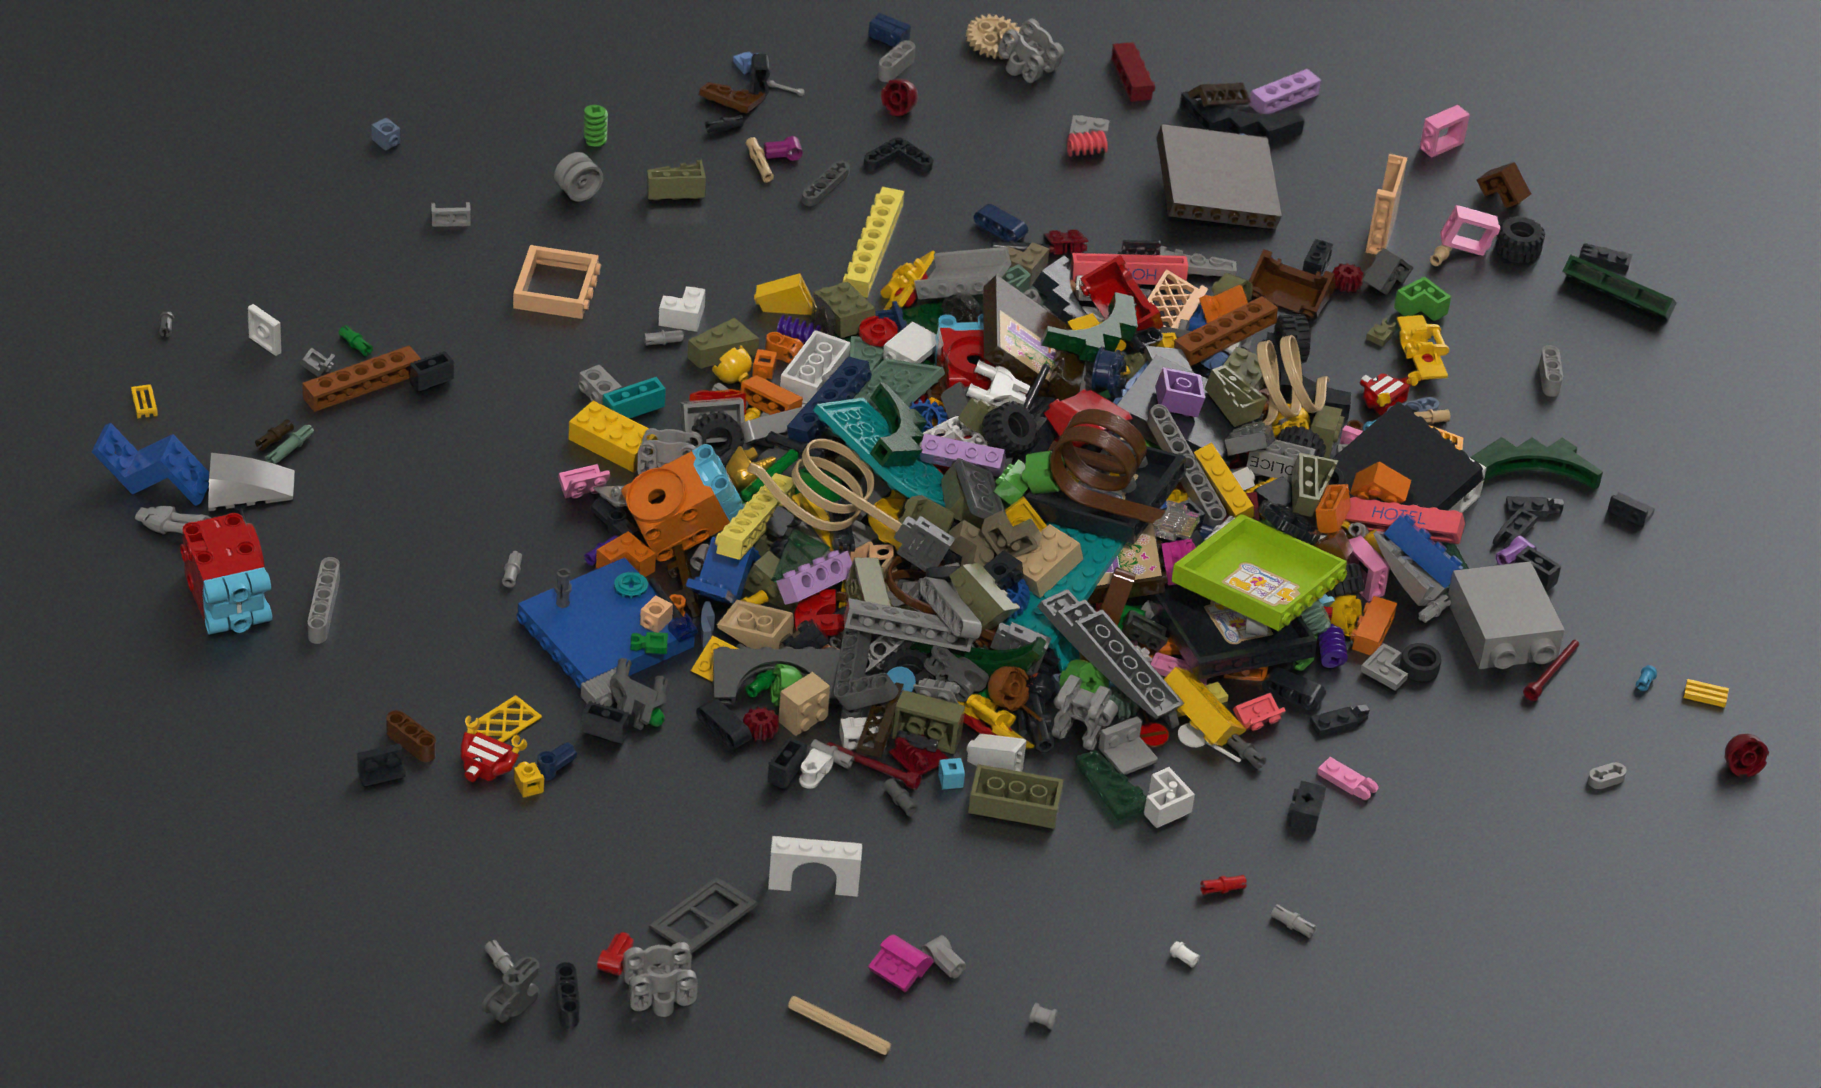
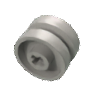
[554,152,603,201]

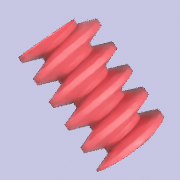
[1067,130,1108,157]

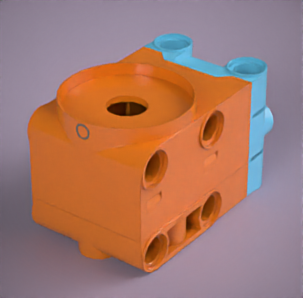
[621,444,744,562]

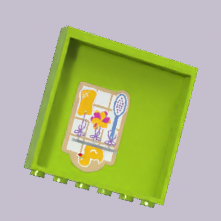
[1171,514,1347,631]

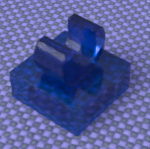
[668,613,698,642]

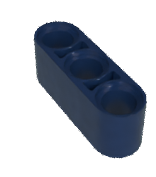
[974,204,1028,242]

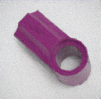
[764,136,803,161]

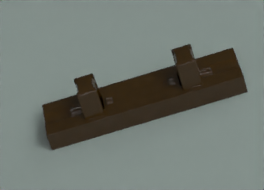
[667,544,701,618]

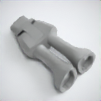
[135,506,211,534]

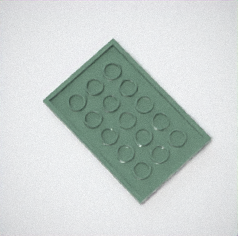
[822,358,945,438]

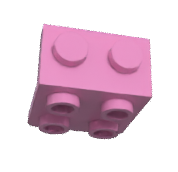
[558,464,610,499]

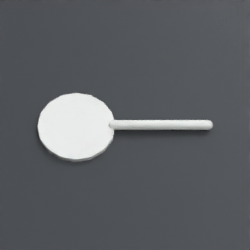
[1178,723,1241,762]

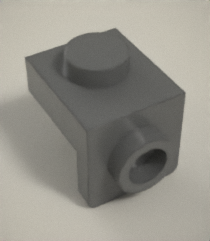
[299,348,335,377]

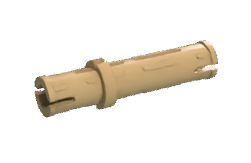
[746,137,774,182]

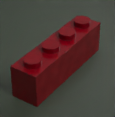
[1111,42,1155,102]

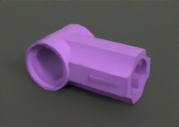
[1495,536,1537,565]

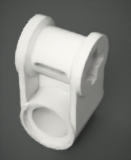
[799,748,834,789]

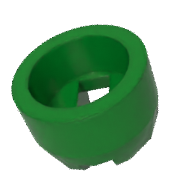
[649,708,665,727]

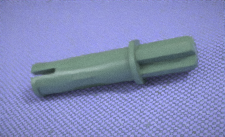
[265,425,314,464]

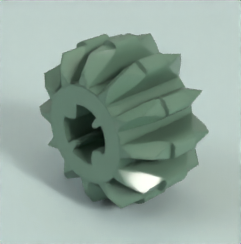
[1301,600,1331,635]
[1110,687,1140,719]

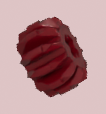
[1332,262,1364,293]
[743,706,779,742]

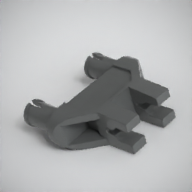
[610,658,668,730]

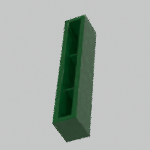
[1562,254,1677,320]

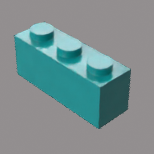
[603,377,666,419]

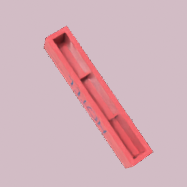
[1070,253,1188,286]
[1345,497,1465,544]

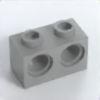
[578,364,622,405]

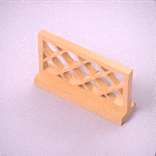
[1148,269,1208,329]

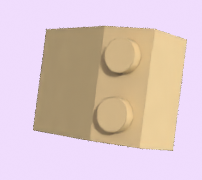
[717,600,795,649]

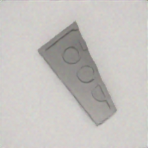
[1160,246,1237,277]

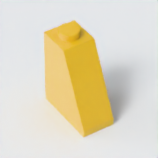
[754,273,814,315]

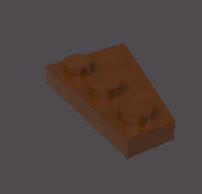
[699,82,765,113]

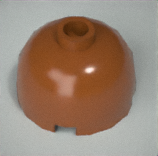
[988,666,1029,710]

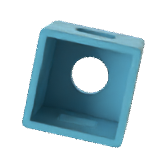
[938,758,965,790]

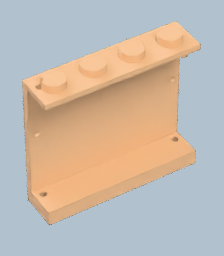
[1366,154,1407,255]

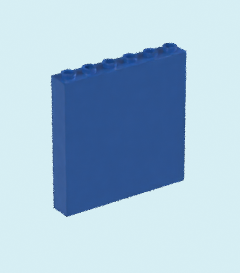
[517,557,695,688]

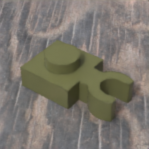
[1366,318,1396,347]

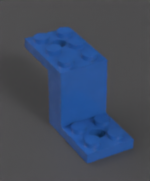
[92,422,210,506]
[686,537,762,605]

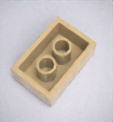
[1015,524,1083,598]

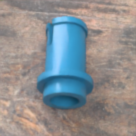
[1635,665,1657,691]

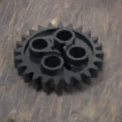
[1258,500,1321,544]

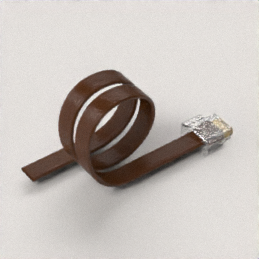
[1048,409,1200,541]

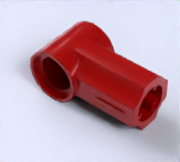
[597,932,634,976]

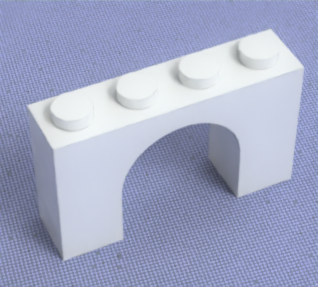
[768,836,862,897]

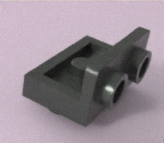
[1122,610,1168,651]

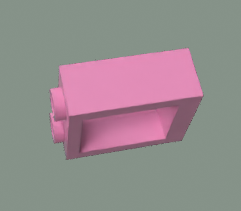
[1420,105,1470,157]
[1440,205,1500,256]
[1346,535,1390,602]

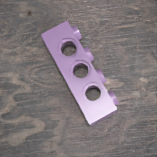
[1249,69,1321,114]
[920,433,1006,477]
[776,550,852,605]

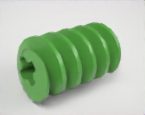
[584,105,608,147]

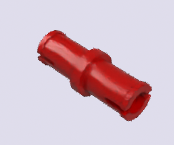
[1200,875,1247,895]

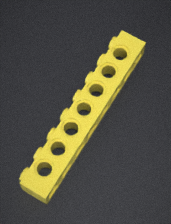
[843,187,904,298]
[715,473,796,560]

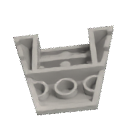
[208,453,295,511]
[1374,531,1449,606]

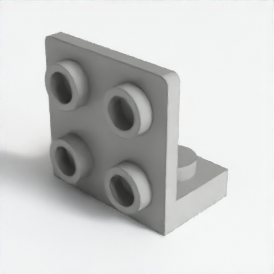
[1099,716,1158,775]

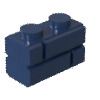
[868,13,911,47]

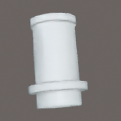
[1170,941,1200,968]

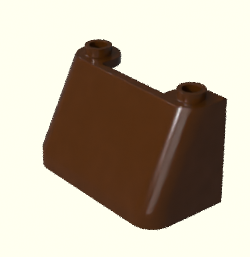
[1248,249,1335,320]

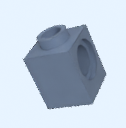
[371,118,401,150]

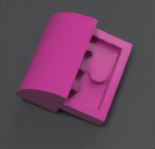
[1161,538,1196,585]
[868,935,934,993]

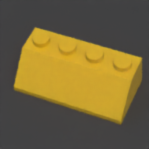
[1164,667,1247,746]

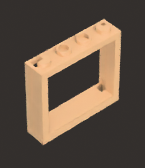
[513,245,601,319]

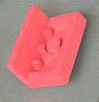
[1233,693,1286,731]

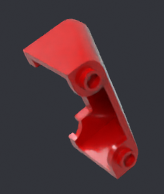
[1080,255,1164,340]
[1044,389,1133,448]

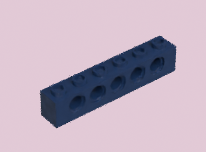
[787,356,872,443]

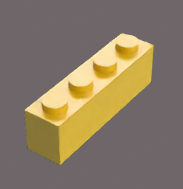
[1194,442,1254,519]

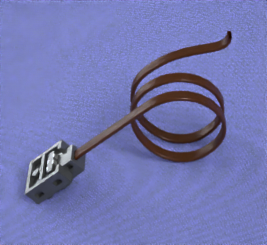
[836,555,1051,676]

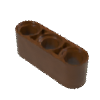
[1099,567,1136,625]
[386,710,436,762]

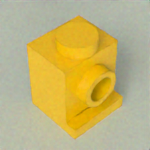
[514,762,544,798]

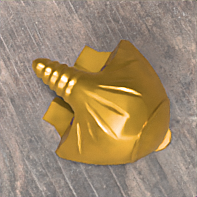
[726,446,776,495]

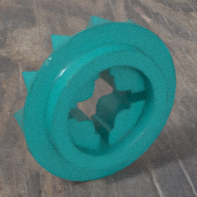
[614,572,648,599]

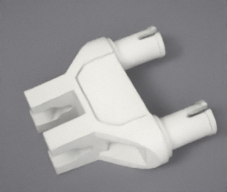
[966,360,1030,406]

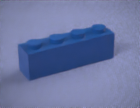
[1384,513,1463,589]

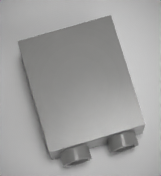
[1447,562,1565,669]

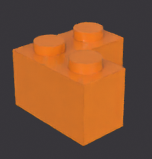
[1350,462,1411,504]
[596,531,656,577]

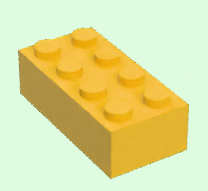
[569,401,658,473]

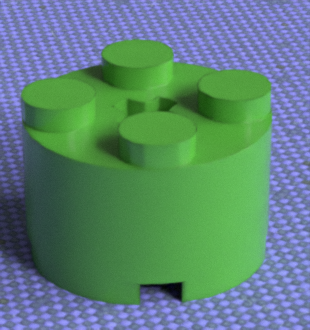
[1022,450,1065,495]
[1060,659,1109,693]

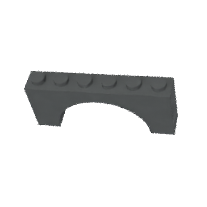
[712,647,841,705]

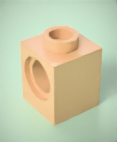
[640,595,673,632]

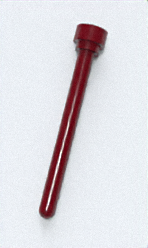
[1523,640,1579,701]
[826,742,922,790]

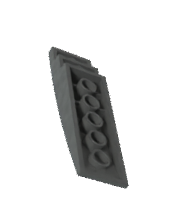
[1037,589,1184,719]

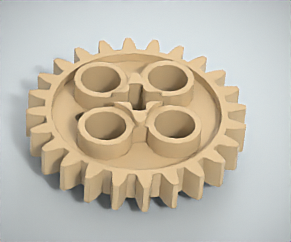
[966,14,1021,59]

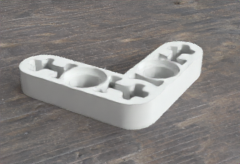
[919,416,988,447]

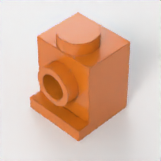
[752,349,777,380]

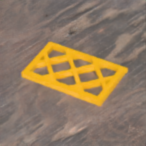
[467,695,542,742]

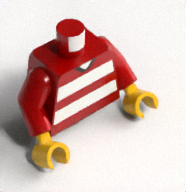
[1360,371,1422,416]
[461,716,527,782]

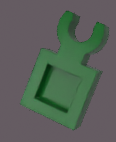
[631,632,668,654]

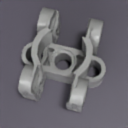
[998,18,1064,83]
[637,428,702,475]
[1052,675,1118,751]
[623,942,698,1017]

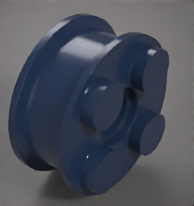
[1091,346,1124,393]

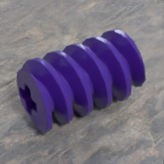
[777,314,821,344]
[1318,624,1348,668]

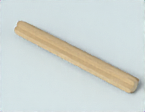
[788,996,891,1055]

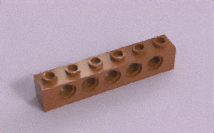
[1174,296,1278,366]
[302,345,421,412]

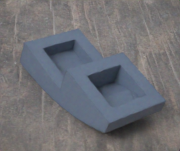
[700,601,715,647]

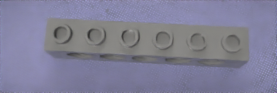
[844,598,973,652]

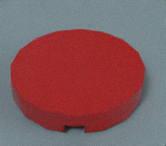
[859,316,898,346]

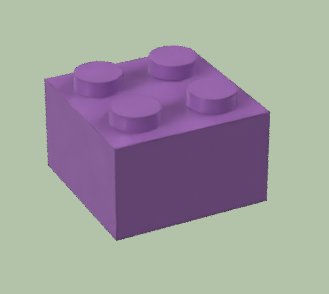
[1155,367,1205,417]

